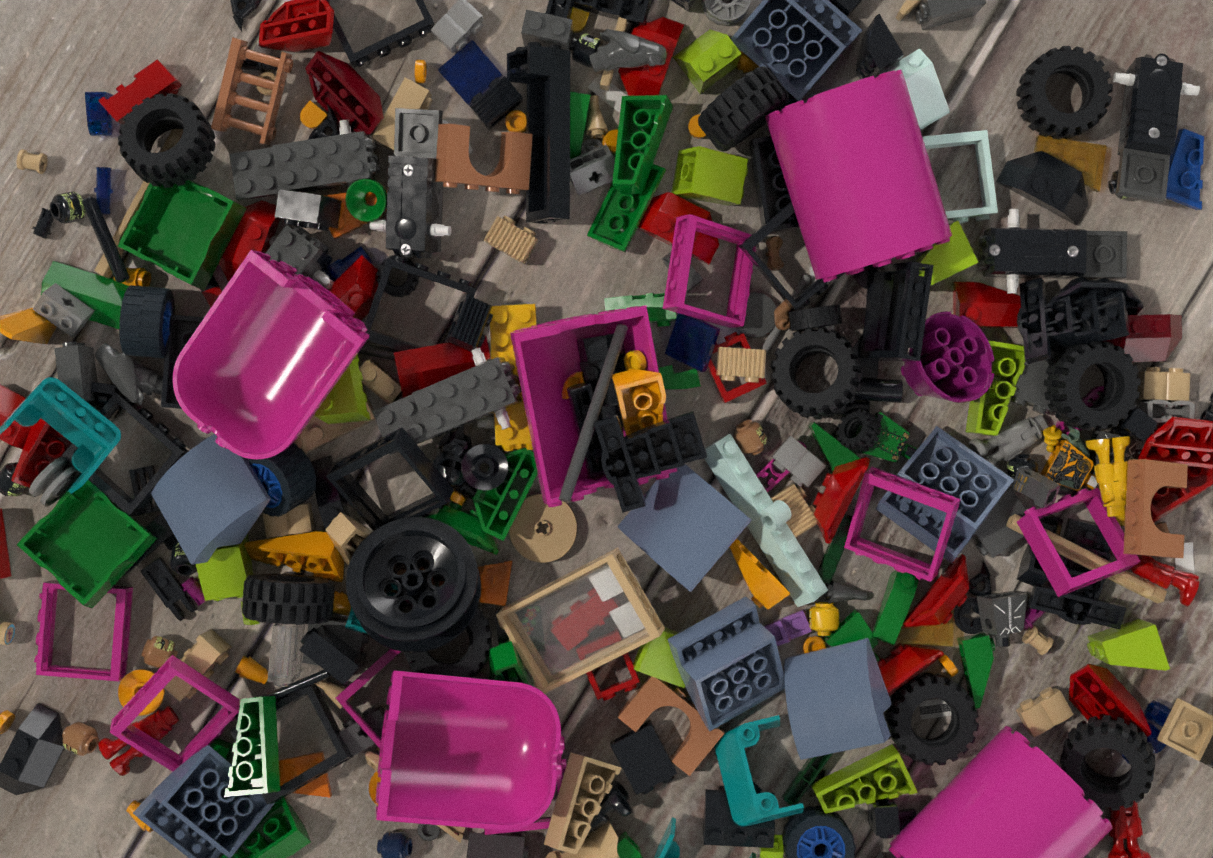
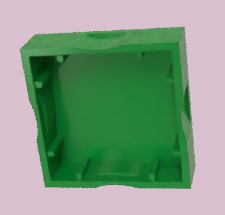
[118,179,247,291]
[17,480,157,609]

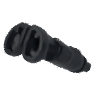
[587,781,632,835]

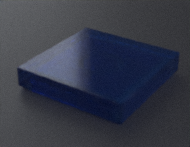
[438,40,503,106]
[665,313,720,372]

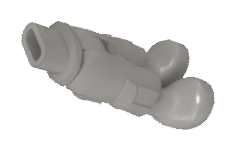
[969,415,1048,467]

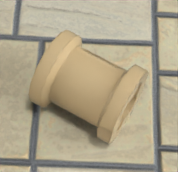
[16,149,48,174]
[1022,625,1054,655]

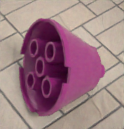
[901,311,994,403]

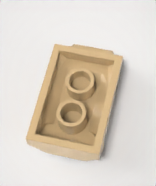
[545,821,620,858]

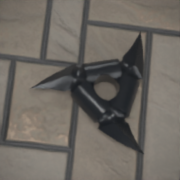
[230,0,262,32]
[308,105,340,140]
[967,561,993,596]

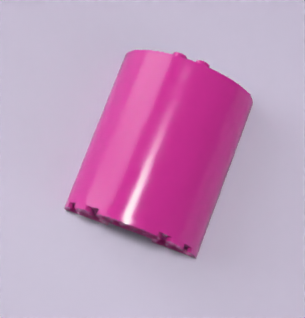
[765,69,952,282]
[510,305,677,507]
[888,726,1113,858]

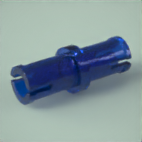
[94,167,113,214]

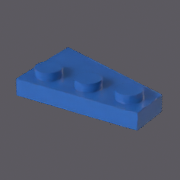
[1166,128,1204,210]

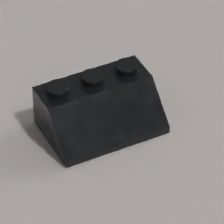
[856,14,904,80]
[703,789,775,848]

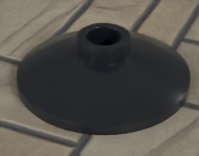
[461,444,508,491]

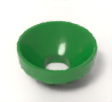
[346,179,387,222]

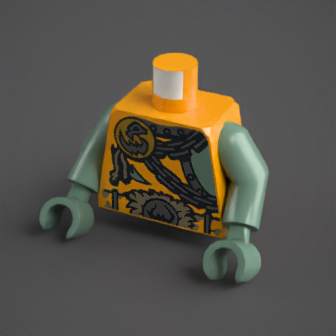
[1040,426,1098,495]

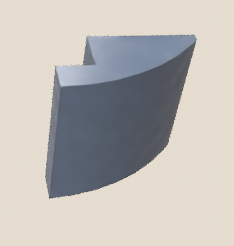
[731,0,862,101]
[876,426,1014,564]
[151,434,271,565]
[617,464,752,592]
[667,597,785,731]
[784,638,892,760]
[133,745,275,858]

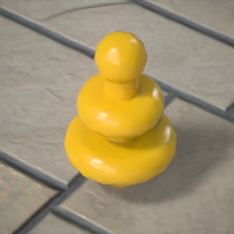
[1043,425,1062,452]

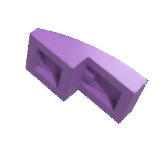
[764,609,813,646]

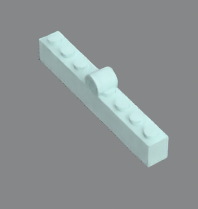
[704,434,828,607]

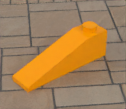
[0,308,57,344]
[612,369,666,436]
[244,531,344,582]
[729,538,790,610]

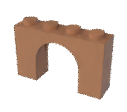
[435,123,533,194]
[1123,459,1188,558]
[618,676,724,776]

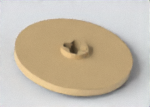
[509,494,577,563]

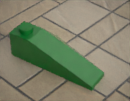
[221,797,311,858]

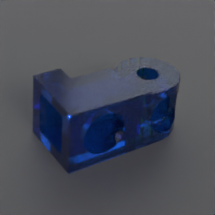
[85,92,113,136]

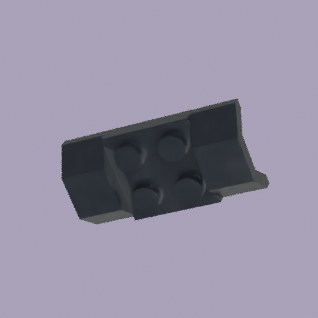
[576,333,627,427]

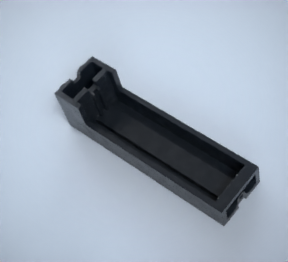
[507,42,571,224]

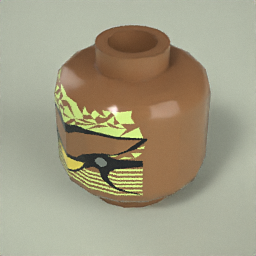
[734,420,767,455]
[141,636,178,668]
[62,722,99,756]

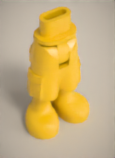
[1086,436,1131,517]

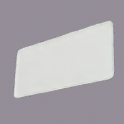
[588,74,627,112]

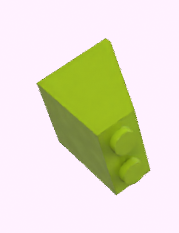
[673,29,741,94]
[671,146,748,206]
[916,221,979,285]
[196,533,253,601]
[1087,619,1170,671]
[633,626,685,688]

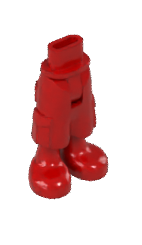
[1127,555,1200,607]
[98,706,180,776]
[1107,801,1151,858]

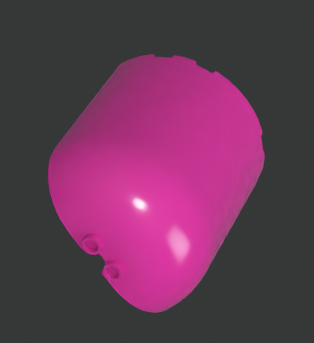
[173,250,369,459]
[375,670,564,830]

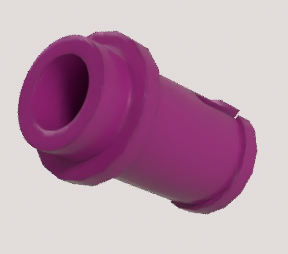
[182,576,205,606]
[1024,608,1046,630]

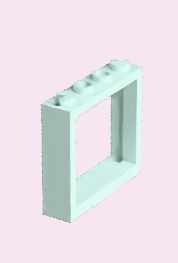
[922,130,998,223]

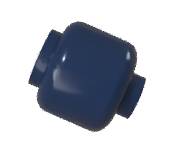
[377,831,413,858]

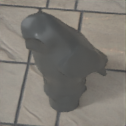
[589,29,667,72]
[95,343,163,405]

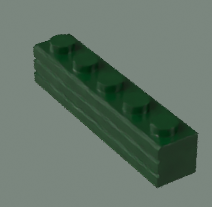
[817,514,853,585]
[782,753,833,806]

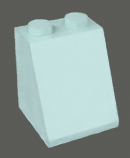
[879,48,950,130]

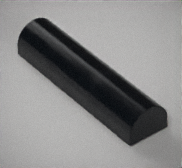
[567,383,605,478]

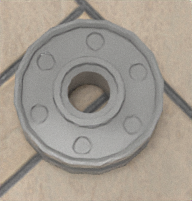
[701,0,751,26]
[29,457,80,507]

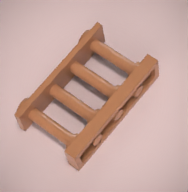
[211,37,293,145]

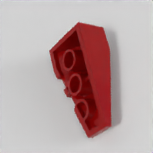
[953,282,1021,328]

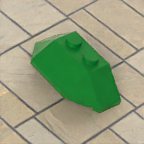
[473,447,538,541]
[420,501,500,555]

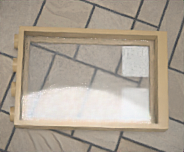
[496,547,665,694]

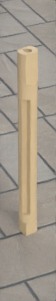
[94,129,183,279]
[1006,514,1167,604]

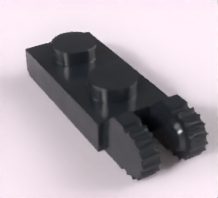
[141,557,197,621]

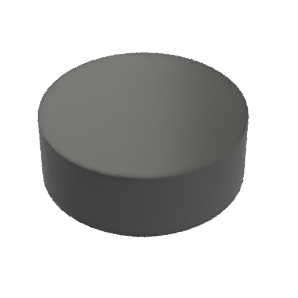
[418,824,441,841]

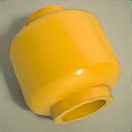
[809,602,839,636]

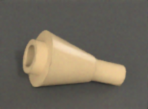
[586,95,609,139]
[314,679,354,709]

